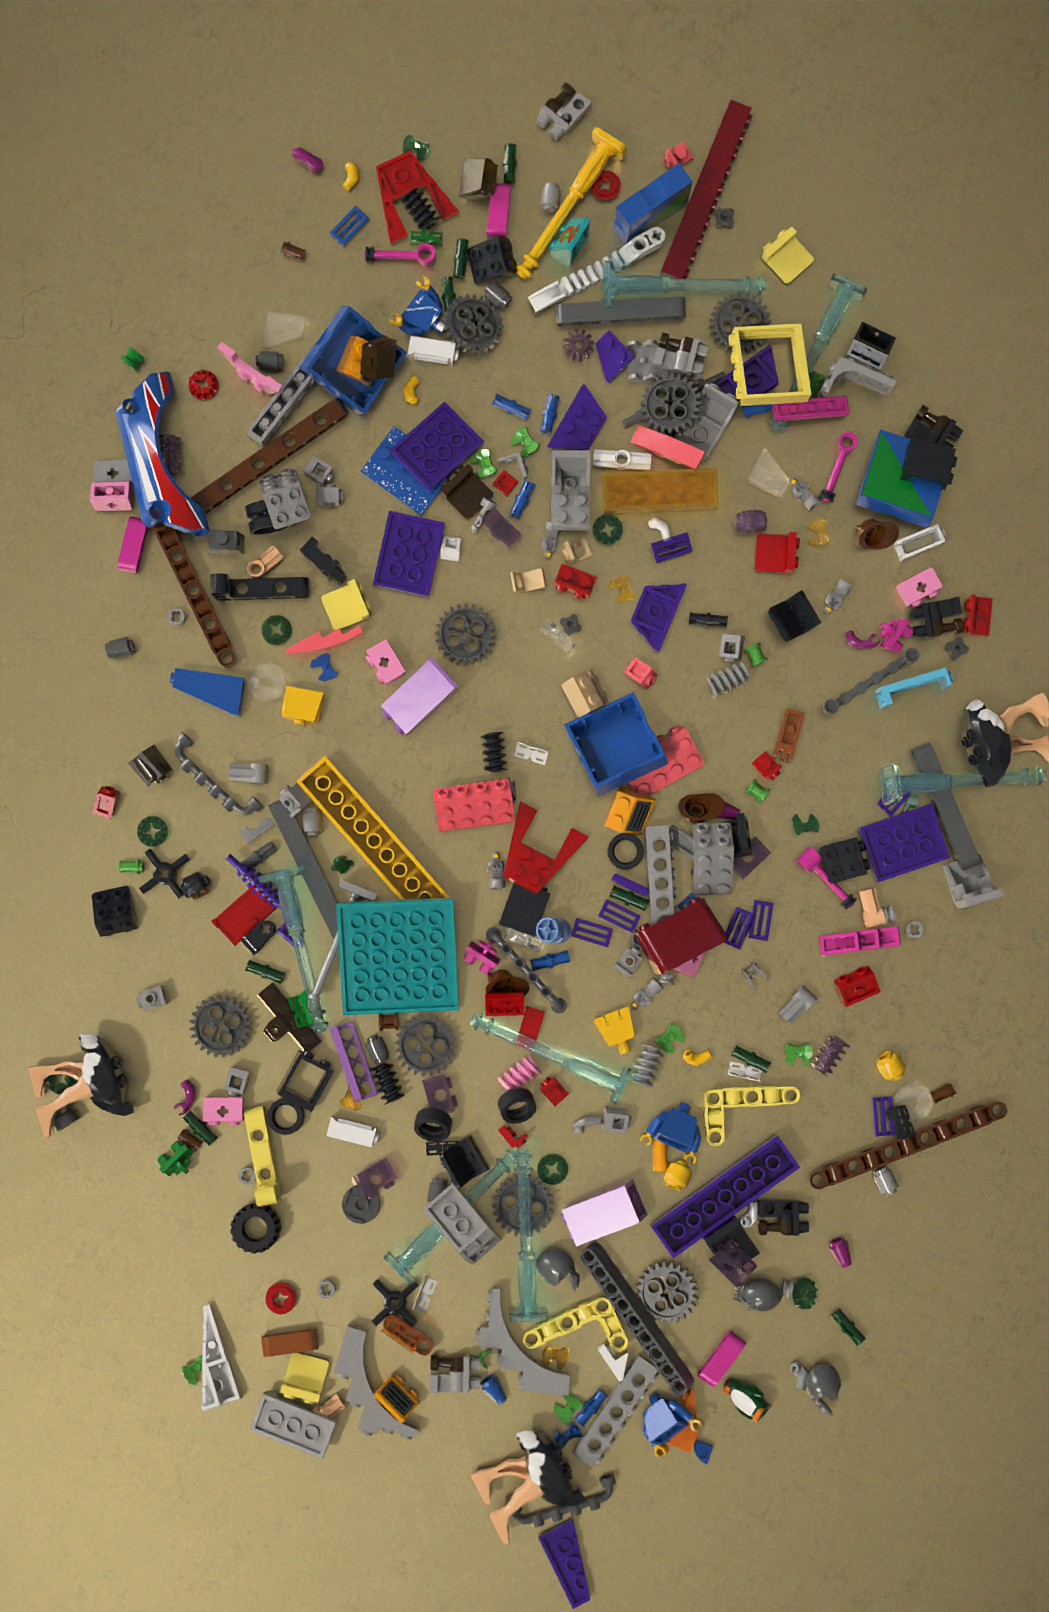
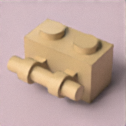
[561,670,609,718]

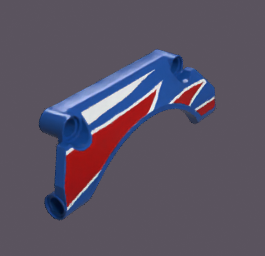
[115,372,210,537]

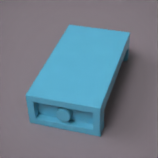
[875,667,953,710]

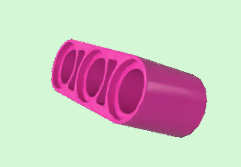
[487,183,511,238]
[117,516,149,574]
[697,1330,746,1388]

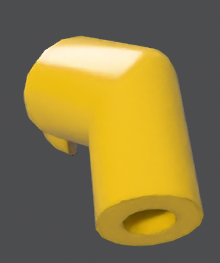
[342,162,360,191]
[403,375,420,405]
[683,1050,712,1066]

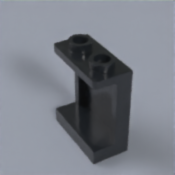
[900,437,957,490]
[699,813,752,858]
[499,883,551,937]

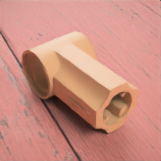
[247,545,284,578]
[859,888,886,929]
[311,1393,347,1419]

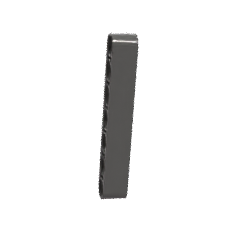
[555,297,686,327]
[911,742,981,871]

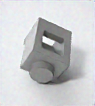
[303,455,335,486]
[316,483,344,506]
[720,634,745,662]
[278,783,312,818]
[613,947,643,978]
[136,986,168,1011]
[224,1066,251,1097]
[601,1106,632,1134]

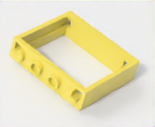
[729,323,811,406]

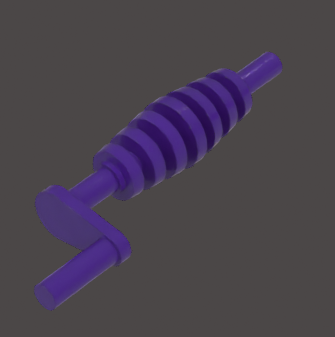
[225,854,301,949]

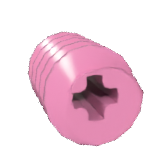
[498,1055,542,1091]

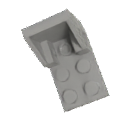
[551,450,590,530]
[942,854,1004,909]
[423,1184,502,1265]

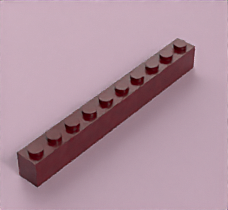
[660,100,753,285]

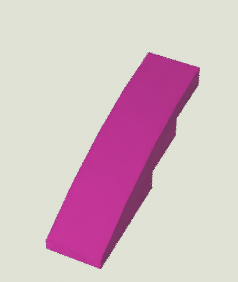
[819,926,901,956]

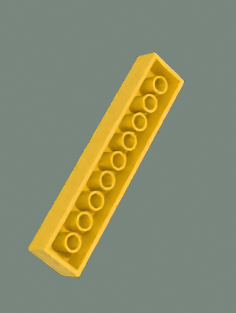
[296,756,450,900]

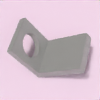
[498,452,528,481]

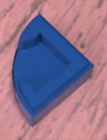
[693,1439,713,1464]

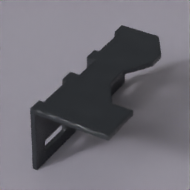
[886,1105,916,1140]
[425,1140,459,1156]

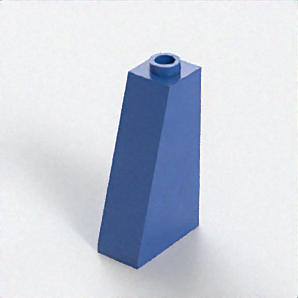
[170,668,245,717]

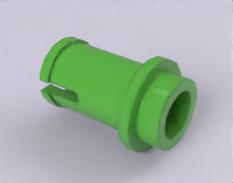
[119,859,144,874]

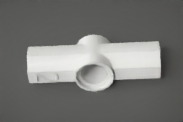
[593,449,651,471]

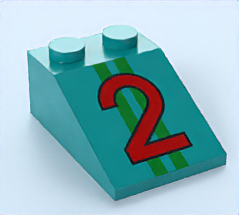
[549,217,591,267]

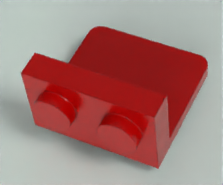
[755,532,800,574]

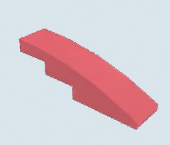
[630,426,705,471]
[285,626,364,656]

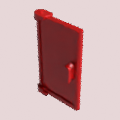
[211,885,276,946]

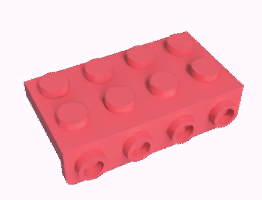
[628,725,705,796]
[433,779,515,832]

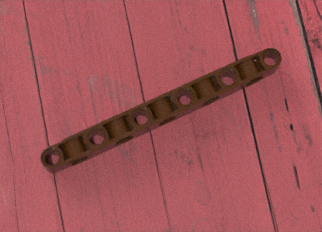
[179,398,349,531]
[151,514,237,668]
[808,1101,1007,1189]

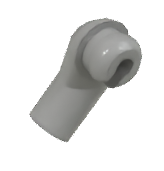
[573,1115,601,1133]
[790,1362,808,1390]

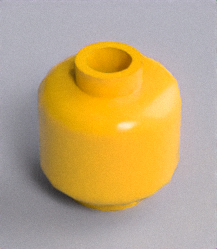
[877,1051,906,1081]
[664,1160,692,1191]

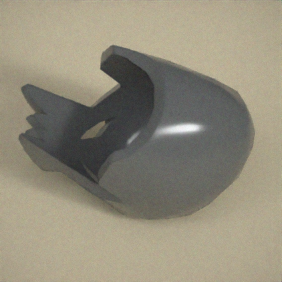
[535,1248,580,1291]
[733,1278,782,1312]
[806,1364,841,1415]

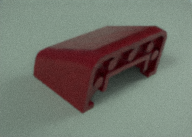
[635,896,729,974]

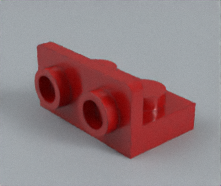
[553,563,597,600]
[963,594,993,637]
[834,966,881,1007]
[485,993,524,1016]

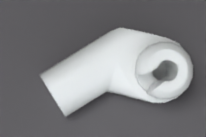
[648,517,672,540]
[740,1201,759,1228]

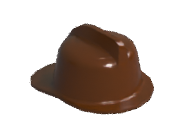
[856,519,899,549]
[678,793,725,824]
[485,969,529,996]

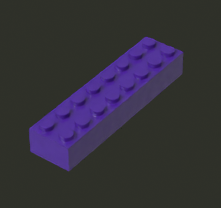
[650,1134,800,1259]

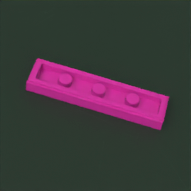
[772,395,850,422]

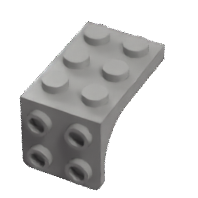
[820,356,897,397]
[675,383,739,461]
[260,468,310,529]
[692,823,734,895]

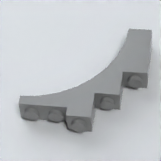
[475,1286,570,1396]
[334,1324,419,1440]

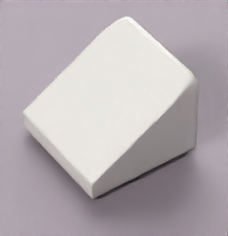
[440,536,462,561]

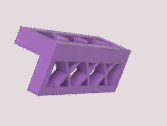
[329,1021,378,1102]

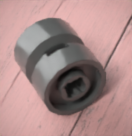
[54,1101,79,1132]

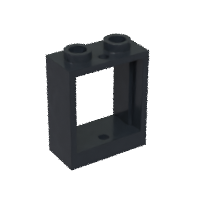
[846,322,896,371]
[276,1050,334,1112]

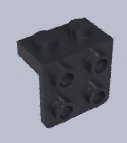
[467,236,517,284]
[767,590,822,642]
[820,837,870,883]
[91,886,138,937]
[439,1135,490,1189]

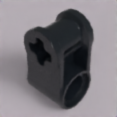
[240,920,276,955]

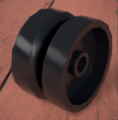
[245,500,291,535]

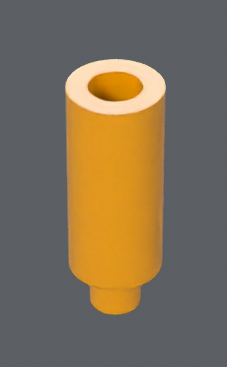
[653,1140,667,1172]

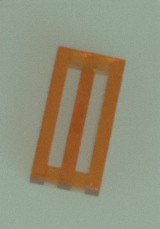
[381,1314,424,1353]

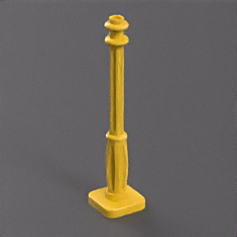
[516,127,627,279]

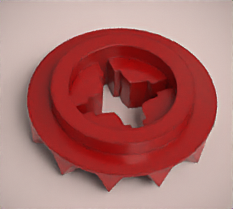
[591,170,621,201]
[188,369,219,400]
[265,1283,296,1314]

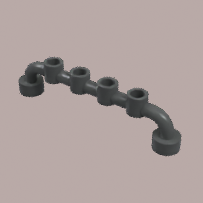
[823,647,920,715]
[175,732,263,815]
[486,927,567,1013]
[512,1474,616,1527]

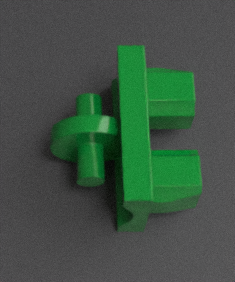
[157,1141,194,1177]

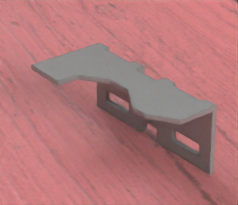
[239,818,274,844]

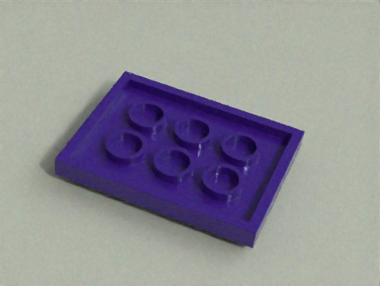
[390,401,484,492]
[373,511,445,597]
[858,803,950,883]

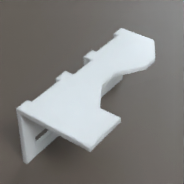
[514,742,549,765]
[728,1061,762,1082]
[412,1276,438,1312]

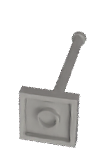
[309,879,377,1002]

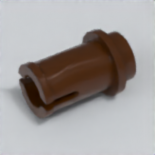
[280,242,306,261]
[930,1083,956,1104]
[177,1129,203,1152]

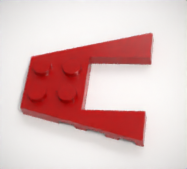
[376,151,459,244]
[503,801,589,894]

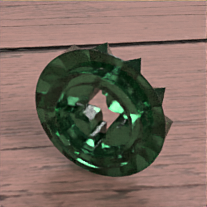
[593,514,623,545]
[261,615,292,645]
[137,816,168,847]
[46,1074,77,1094]
[537,1154,568,1185]
[792,1278,818,1309]

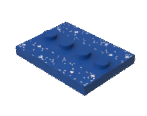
[360,426,455,517]

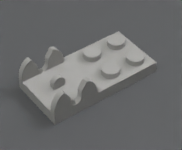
[627,340,704,383]
[250,1391,337,1459]

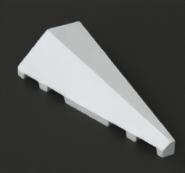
[202,1304,242,1411]

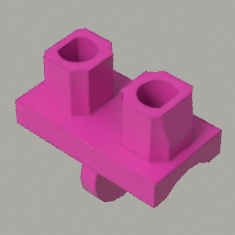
[880,618,914,653]
[464,940,501,974]

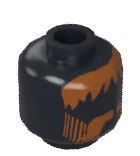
[181,872,211,900]

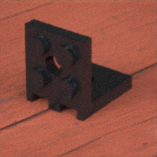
[703,1215,760,1275]

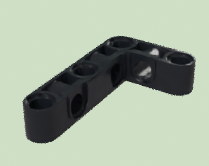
[210,573,309,601]

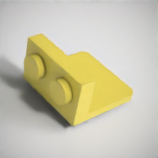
[762,227,814,284]
[321,579,371,630]
[280,1353,329,1404]

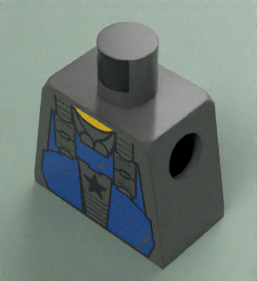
[208,530,245,555]

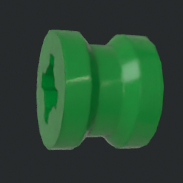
[120,347,145,371]

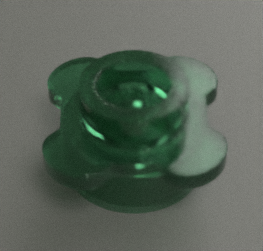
[331,855,354,874]

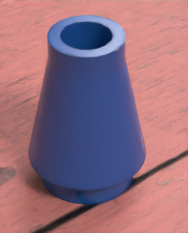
[481,1375,507,1405]

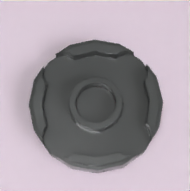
[342,1184,381,1224]

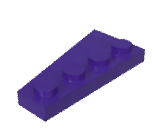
[538,1519,590,1609]

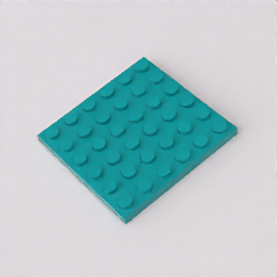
[336,898,459,1015]

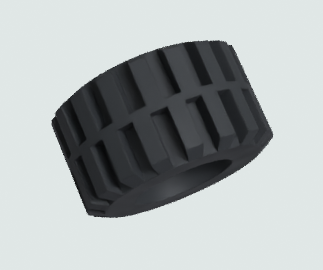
[230,1203,281,1254]

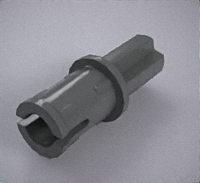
[240,842,277,870]

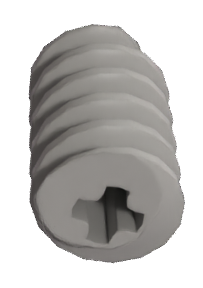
[706,661,749,697]
[630,1044,664,1087]

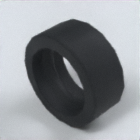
[607,833,644,870]
[498,1088,537,1124]
[267,1098,305,1135]
[414,1108,452,1142]

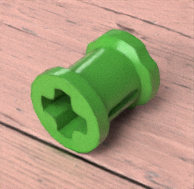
[745,643,768,667]
[745,779,770,803]

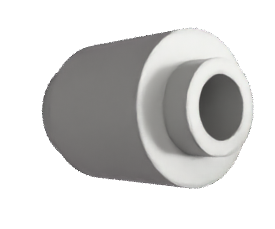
[540,183,561,213]
[303,808,322,836]
[873,1166,899,1196]

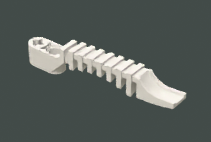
[528,227,665,313]

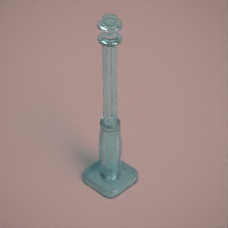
[601,261,767,309]
[770,273,867,432]
[880,764,1046,806]
[258,865,329,1033]
[470,1013,632,1104]
[383,1149,521,1286]
[509,1149,549,1322]

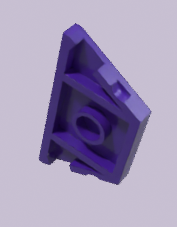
[715,344,779,406]
[547,384,607,450]
[630,583,687,653]

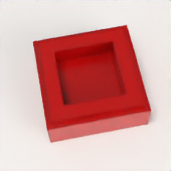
[492,470,519,497]

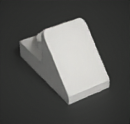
[597,1342,628,1382]

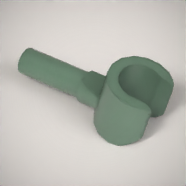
[901,795,919,813]

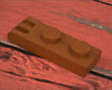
[773,708,805,763]

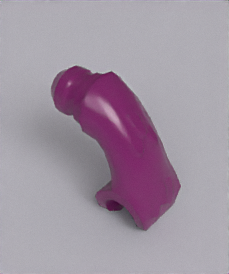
[292,147,324,172]
[845,630,880,649]
[174,1080,196,1115]

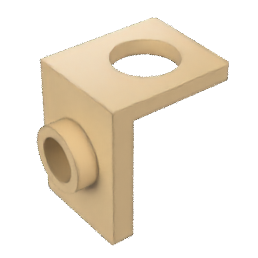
[562,539,592,564]
[510,568,547,593]

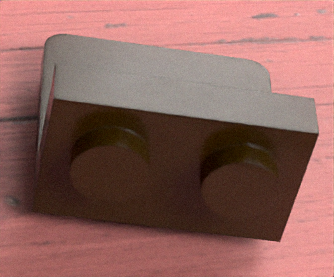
[441,464,493,519]

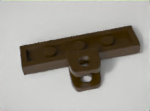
[257,982,322,1052]

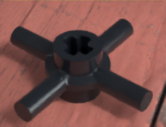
[139,848,190,899]
[371,1280,419,1327]

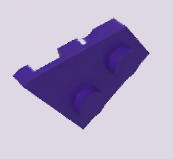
[596,330,636,383]

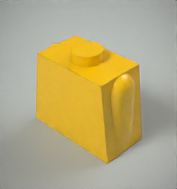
[282,686,325,725]

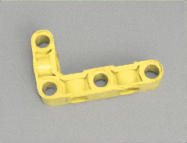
[704,1086,800,1146]
[244,1106,281,1207]
[523,1296,628,1351]

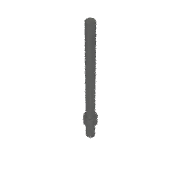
[622,371,726,427]

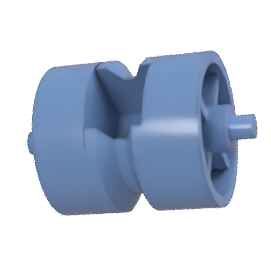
[536,917,571,943]

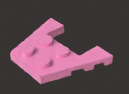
[217,342,282,394]

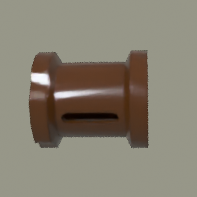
[379,1013,399,1031]

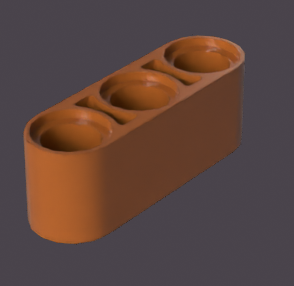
[383,1314,433,1356]
[260,1329,319,1357]

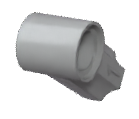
[229,763,268,784]
[779,985,817,1024]

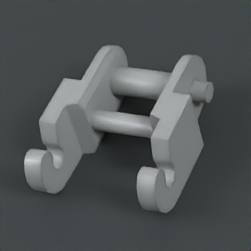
[741,962,769,991]

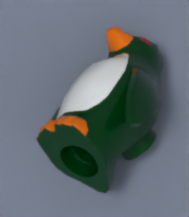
[723,1378,772,1422]

